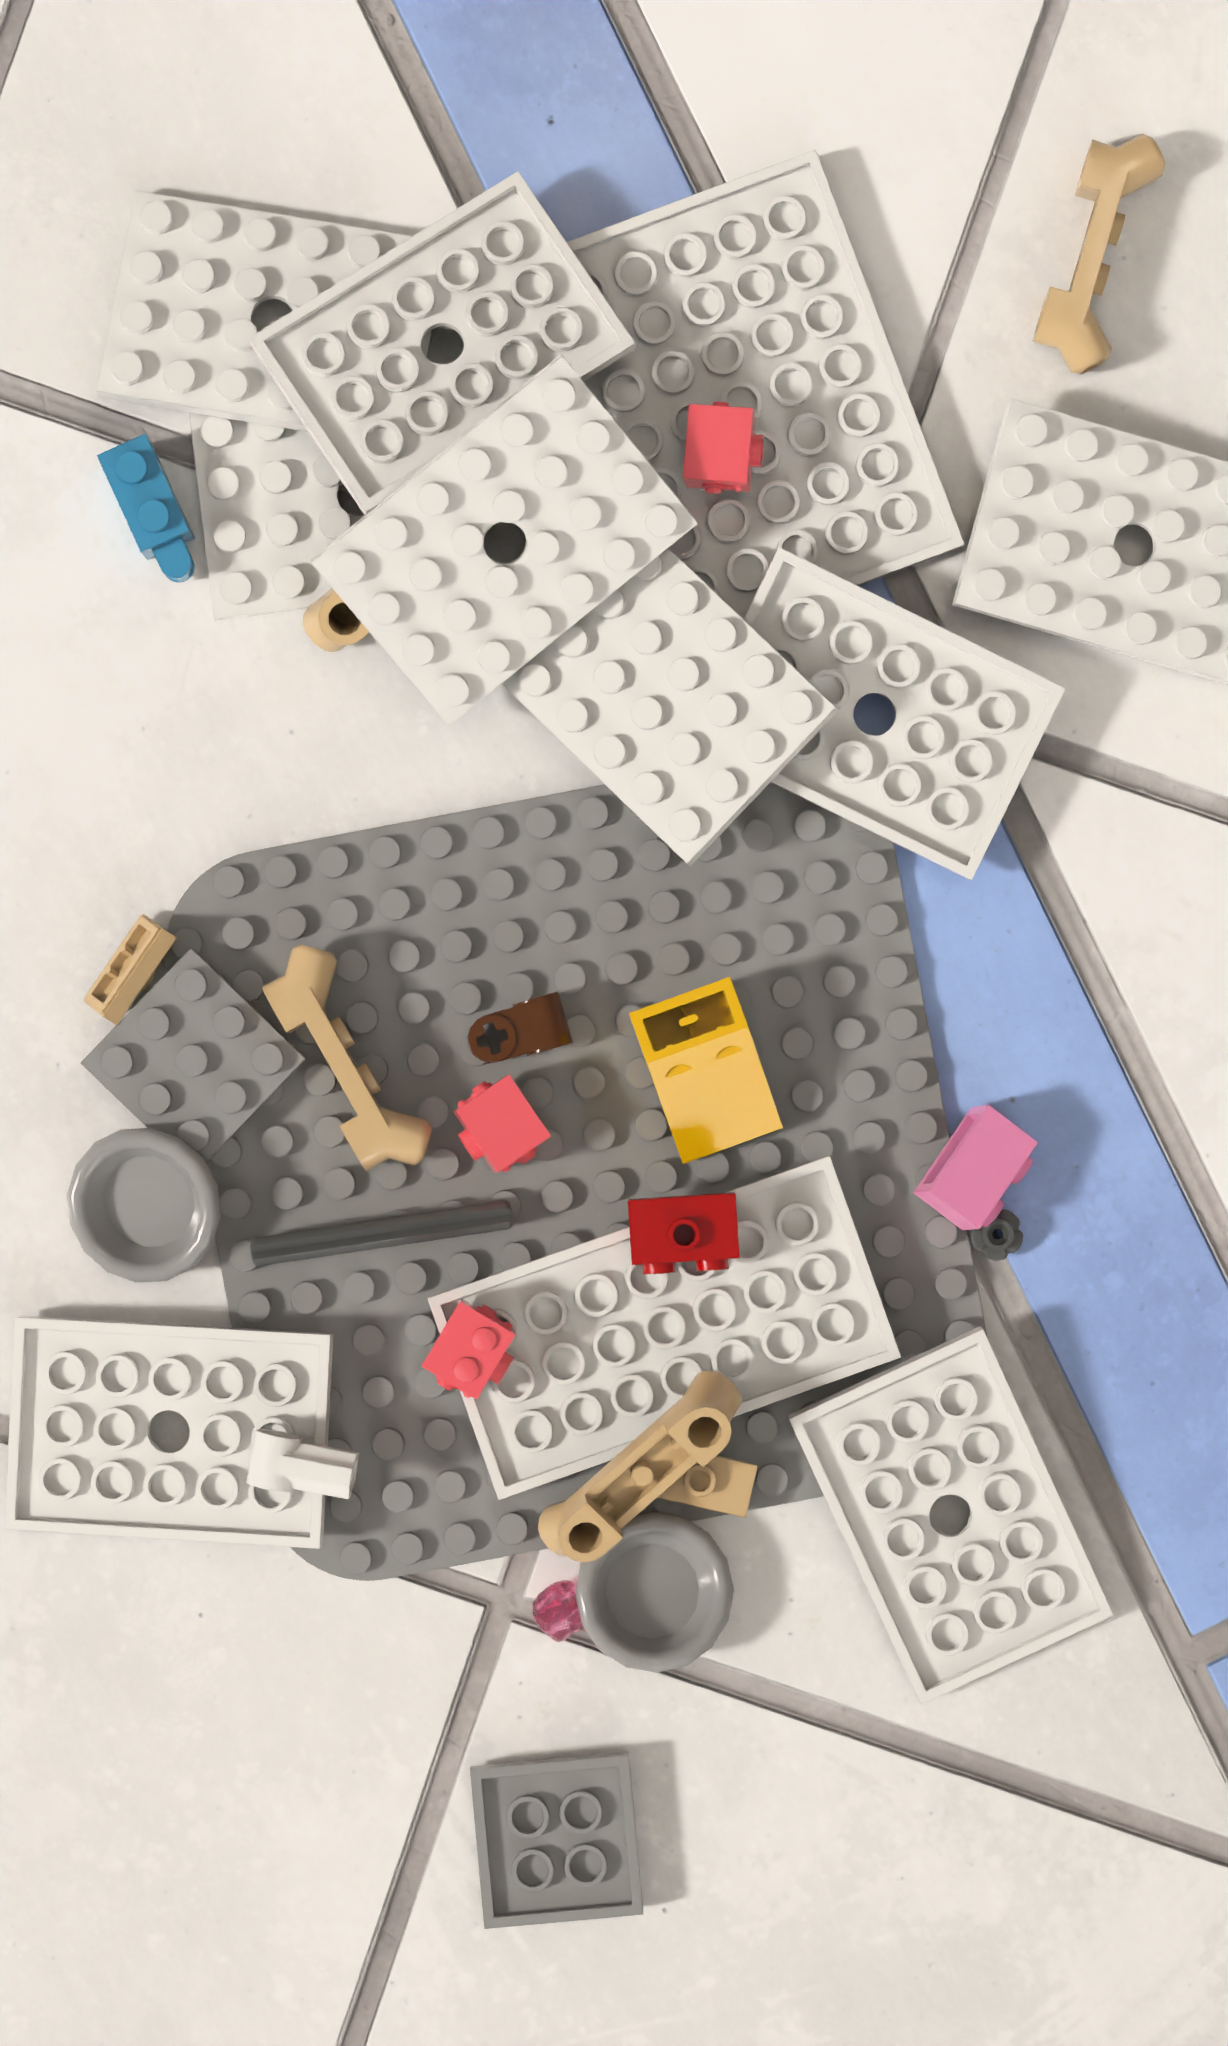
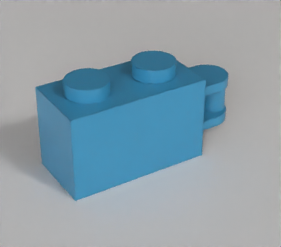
[97,434,195,583]

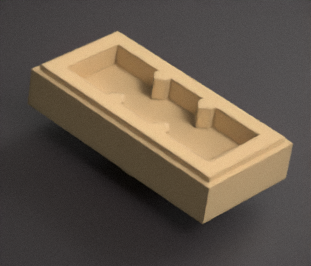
[84,914,177,1025]
[657,1455,758,1518]

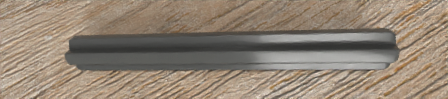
[250,1201,513,1266]

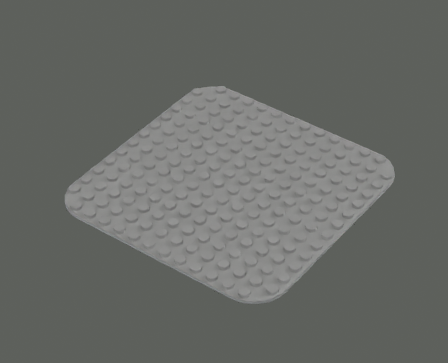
[164,782,988,1581]

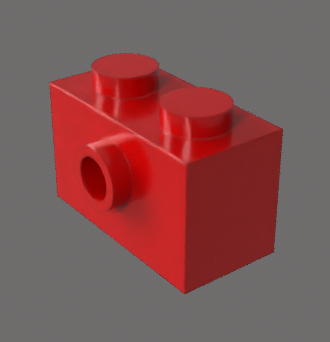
[627,1192,740,1274]

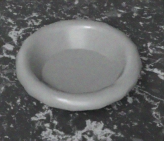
[67,1128,221,1282]
[575,1512,734,1673]

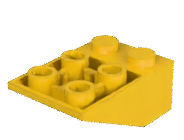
[629,977,783,1164]

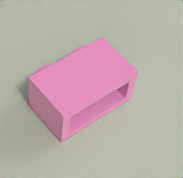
[913,1105,1038,1230]

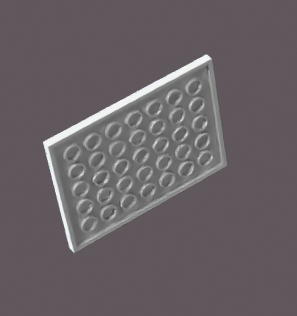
[567,149,965,619]

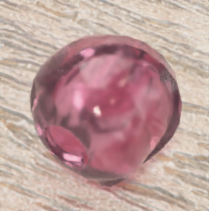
[532,1580,584,1642]

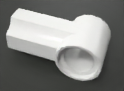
[247,1429,359,1499]

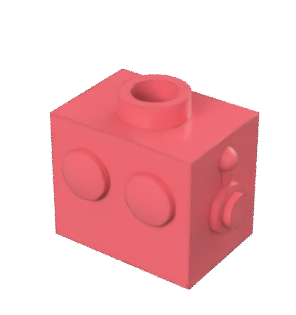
[683,402,764,494]
[453,1074,551,1173]
[421,1299,517,1399]

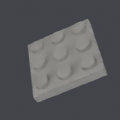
[81,948,307,1163]
[470,1752,643,1929]

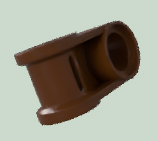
[468,992,573,1063]

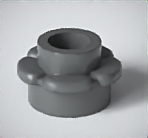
[971,1209,1023,1261]

